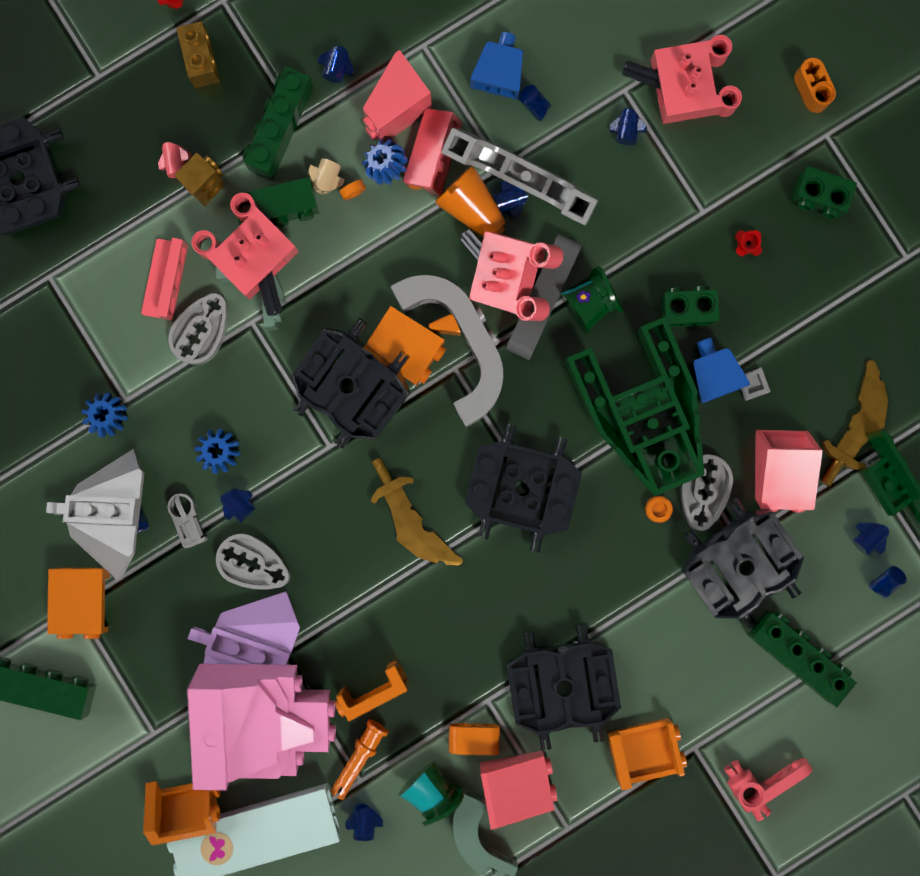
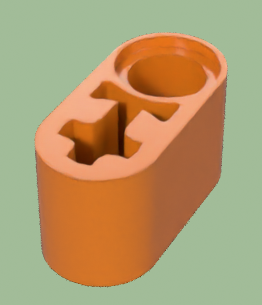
[794,58,836,113]
[449,723,500,755]

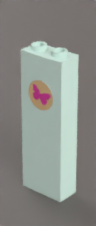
[167,783,342,876]

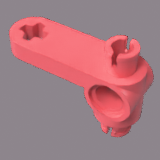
[724,758,813,821]

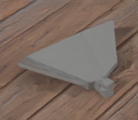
[46,449,144,581]

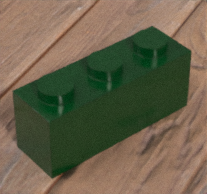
[232,177,320,227]

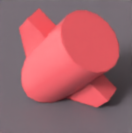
[158,142,192,178]

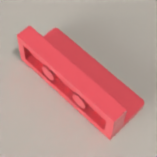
[403,109,463,196]
[141,238,188,321]

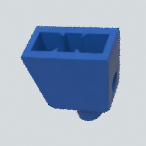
[470,32,523,100]
[691,338,750,404]

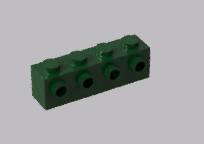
[243,67,314,181]
[747,611,857,708]
[0,657,97,720]

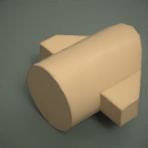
[308,158,345,194]

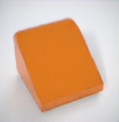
[429,314,461,335]

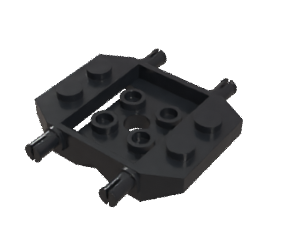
[0,117,81,236]
[292,318,411,449]
[464,424,582,553]
[681,499,804,628]
[506,623,621,751]

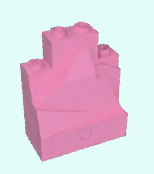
[188,664,336,790]

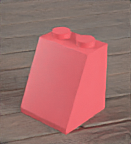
[362,50,432,142]
[755,430,822,512]
[480,751,558,829]

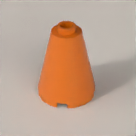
[434,166,506,237]

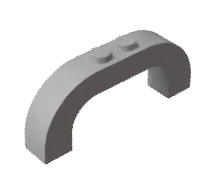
[441,127,599,225]
[391,275,503,428]

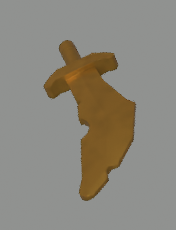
[821,360,888,487]
[371,457,463,566]

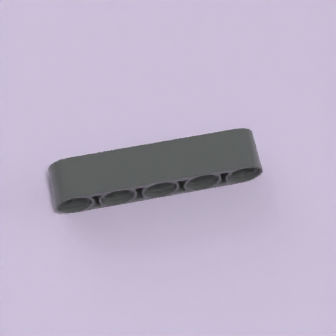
[505,234,582,360]

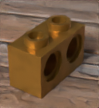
[176,21,220,88]
[174,153,226,207]

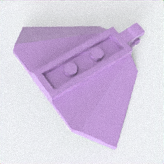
[188,591,300,665]

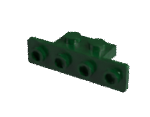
[861,429,920,523]

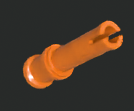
[330,719,389,800]

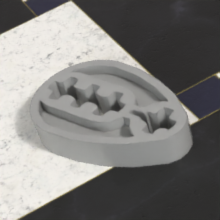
[168,293,228,365]
[680,455,733,531]
[216,534,291,589]

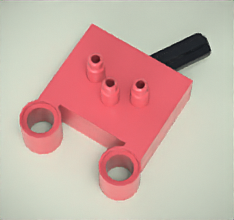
[622,35,742,124]
[191,193,299,316]
[460,229,563,321]

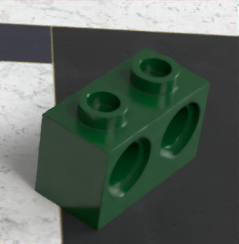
[791,166,857,219]
[660,286,720,327]

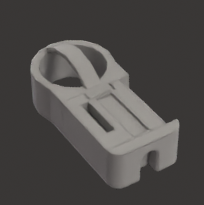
[167,493,208,548]

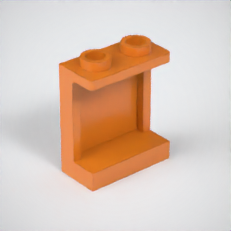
[366,306,446,387]
[47,568,110,639]
[335,659,410,722]
[606,718,687,790]
[143,781,220,846]

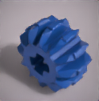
[362,139,408,185]
[81,392,128,437]
[195,429,241,474]

